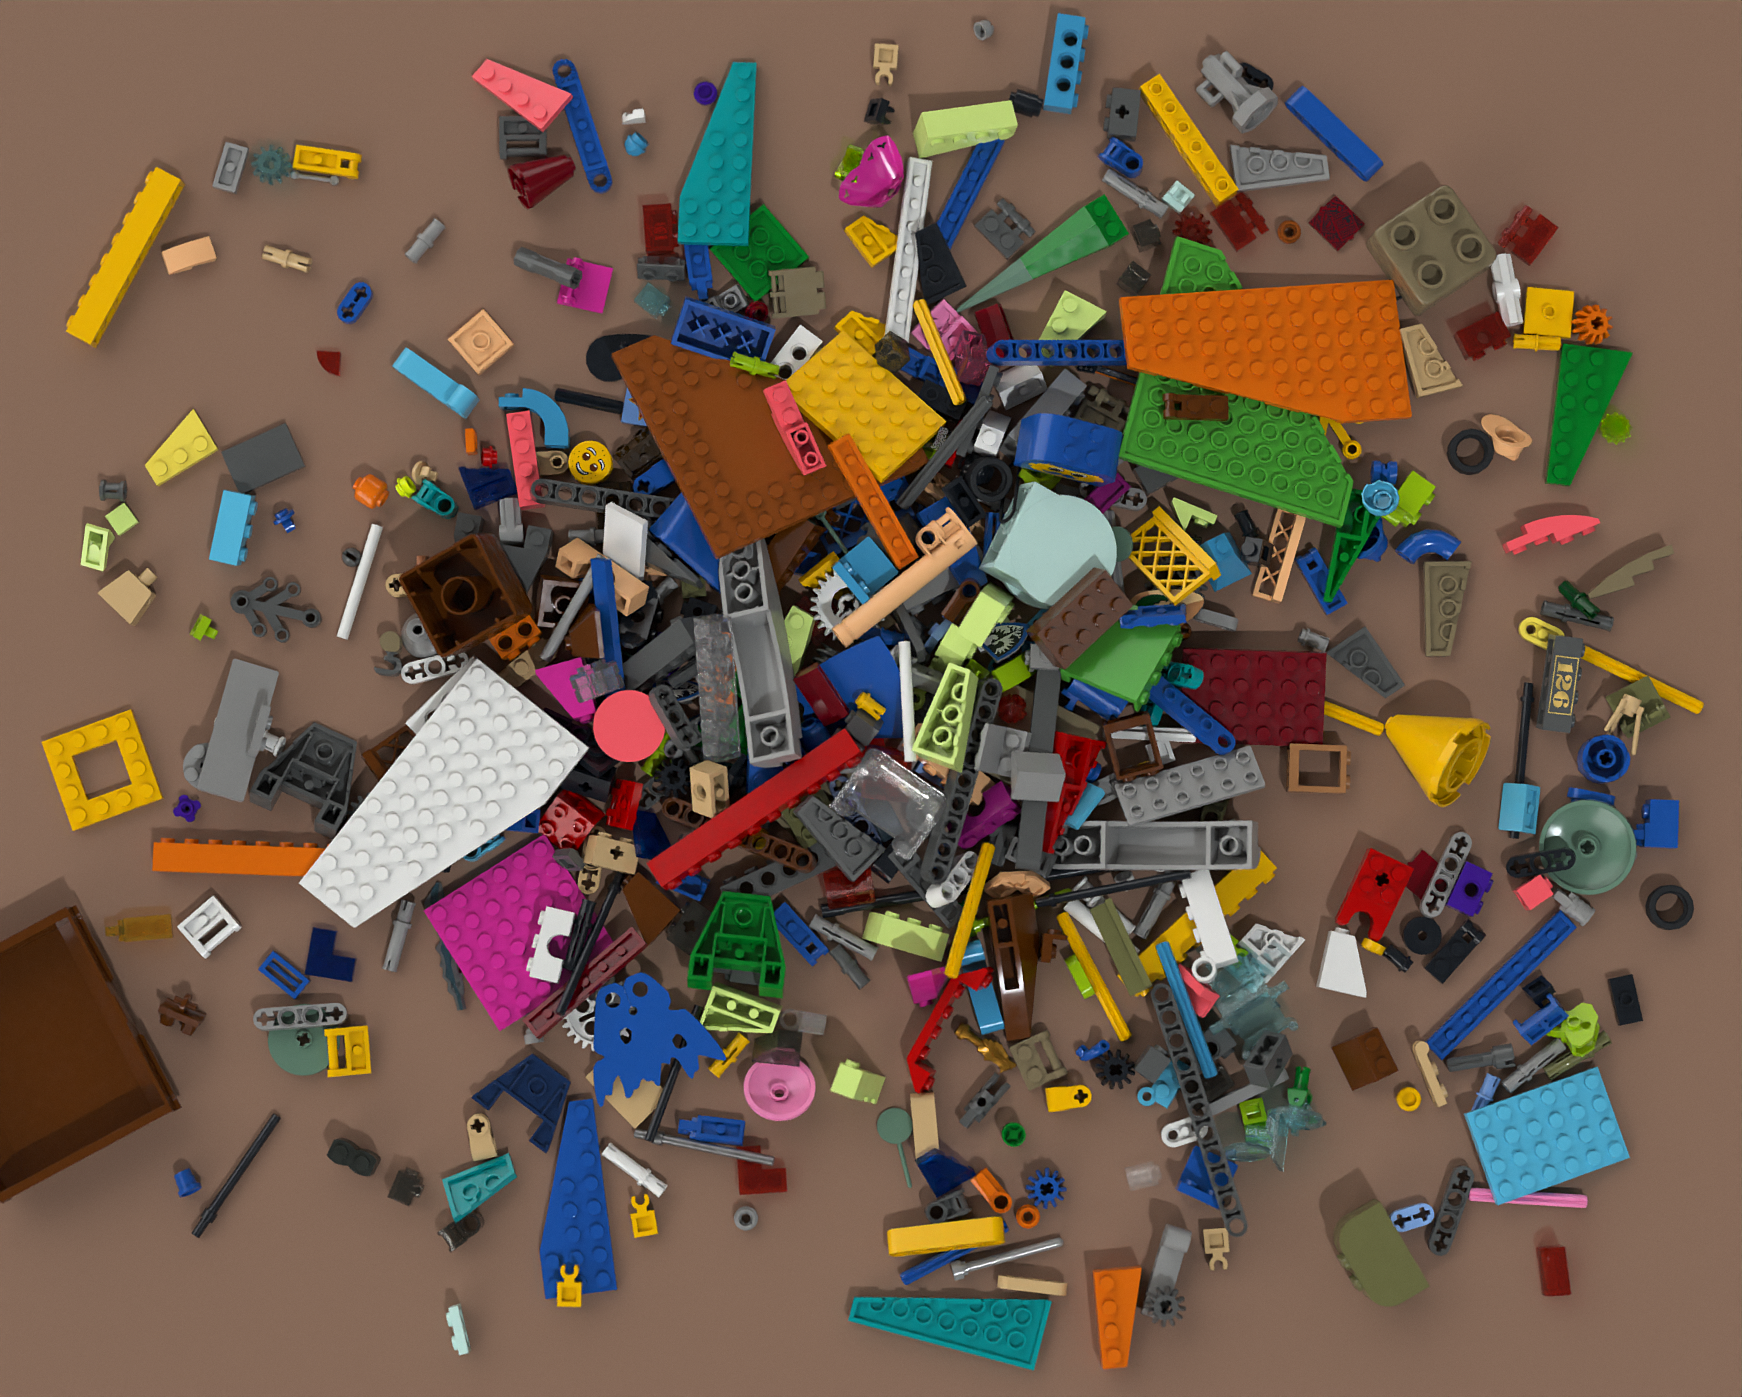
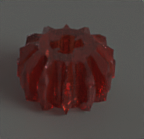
[1172,212,1213,244]

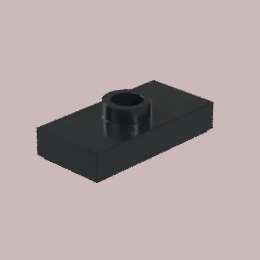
[1608,974,1643,1026]

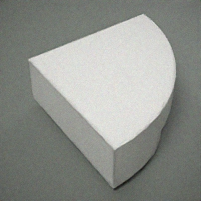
[622,108,646,124]

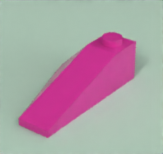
[907,966,949,1007]

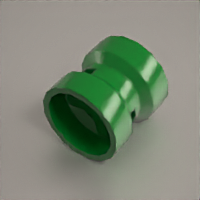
[1001,1122,1026,1147]

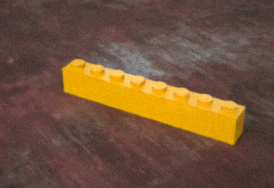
[66,167,185,348]
[1116,851,1277,997]

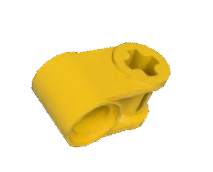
[1045,1085,1092,1112]

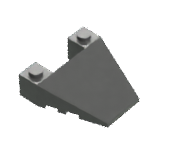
[454,512,554,595]
[249,722,357,840]

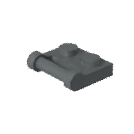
[499,116,548,160]

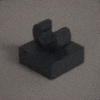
[864,98,895,125]
[1522,975,1556,1008]

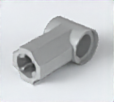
[499,498,525,545]

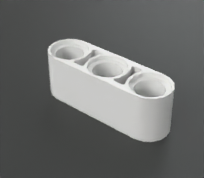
[926,851,978,908]

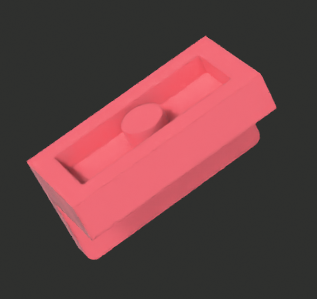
[1178,964,1220,1018]

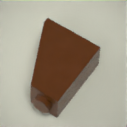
[622,872,682,946]

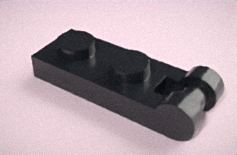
[1424,918,1486,984]

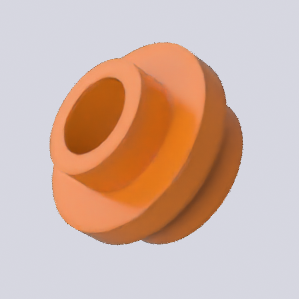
[1016,1204,1040,1228]

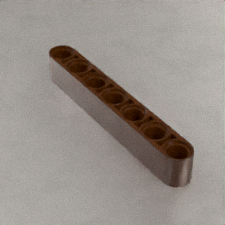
[662,797,817,874]

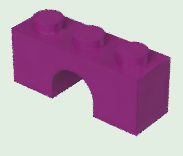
[947,781,1021,850]

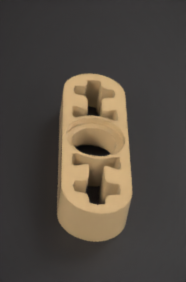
[578,826,606,894]
[997,1275,1068,1296]

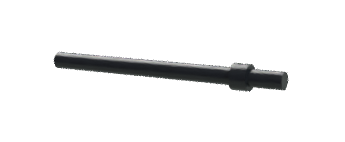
[644,1005,703,1143]
[192,1113,281,1238]

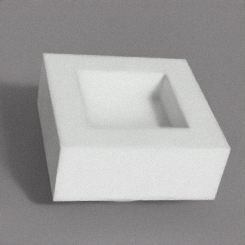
[1145,741,1176,765]

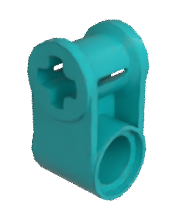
[411,479,458,519]

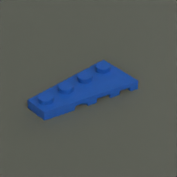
[916,496,988,595]

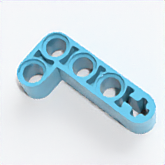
[392,347,480,419]

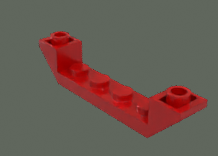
[906,967,994,1094]

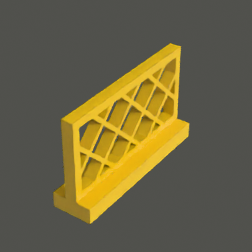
[1128,506,1221,606]

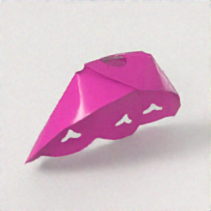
[839,136,904,208]

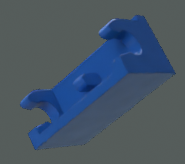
[656,874,710,902]
[1512,993,1569,1045]

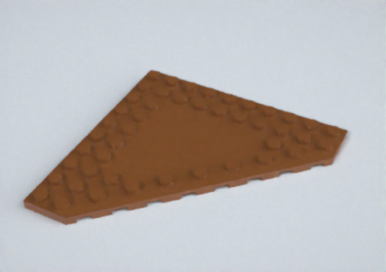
[612,335,929,559]

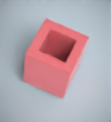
[1513,874,1553,911]

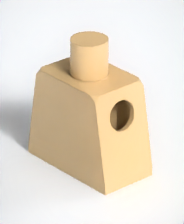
[98,568,158,626]

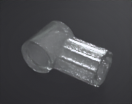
[779,1009,827,1036]

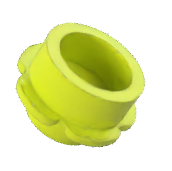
[395,476,417,498]

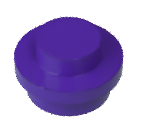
[694,82,717,105]

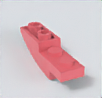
[763,380,826,476]
[1502,515,1600,555]

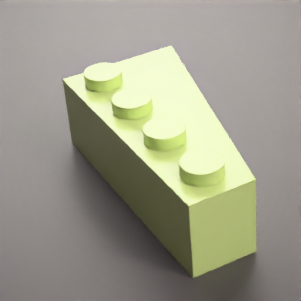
[912,663,978,773]

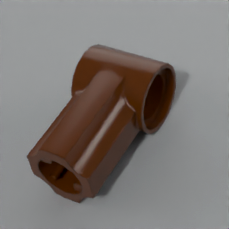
[941,578,981,625]

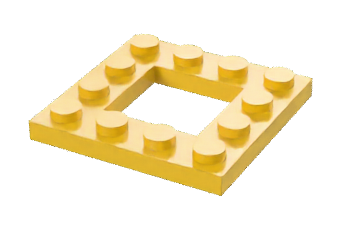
[42,709,164,831]

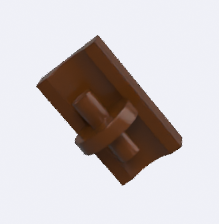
[158,993,206,1036]

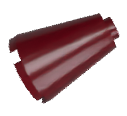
[508,155,576,209]

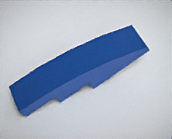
[893,345,983,406]

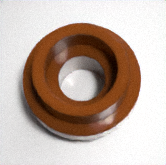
[1277,220,1301,244]

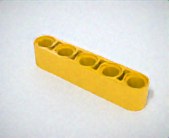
[887,1217,1005,1257]

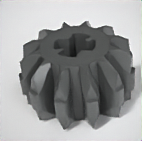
[1145,1285,1186,1327]

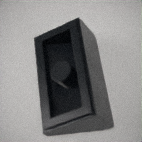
[941,476,987,528]

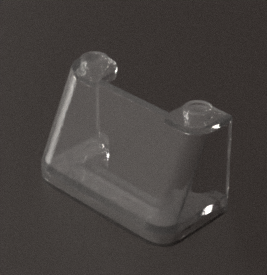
[829,749,947,861]

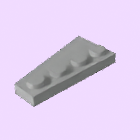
[1230,145,1330,192]

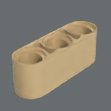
[910,1091,940,1163]

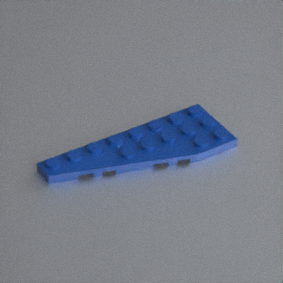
[540,1098,618,1299]

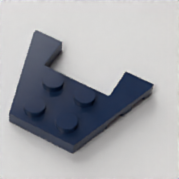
[471,1053,571,1153]

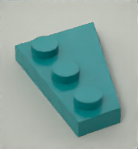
[442,1153,517,1223]

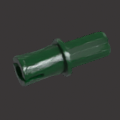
[1558,581,1600,620]

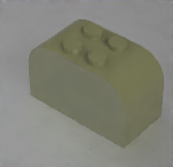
[1333,1199,1429,1307]

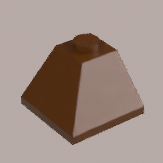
[564,602,604,658]

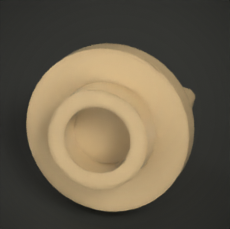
[412,461,438,485]

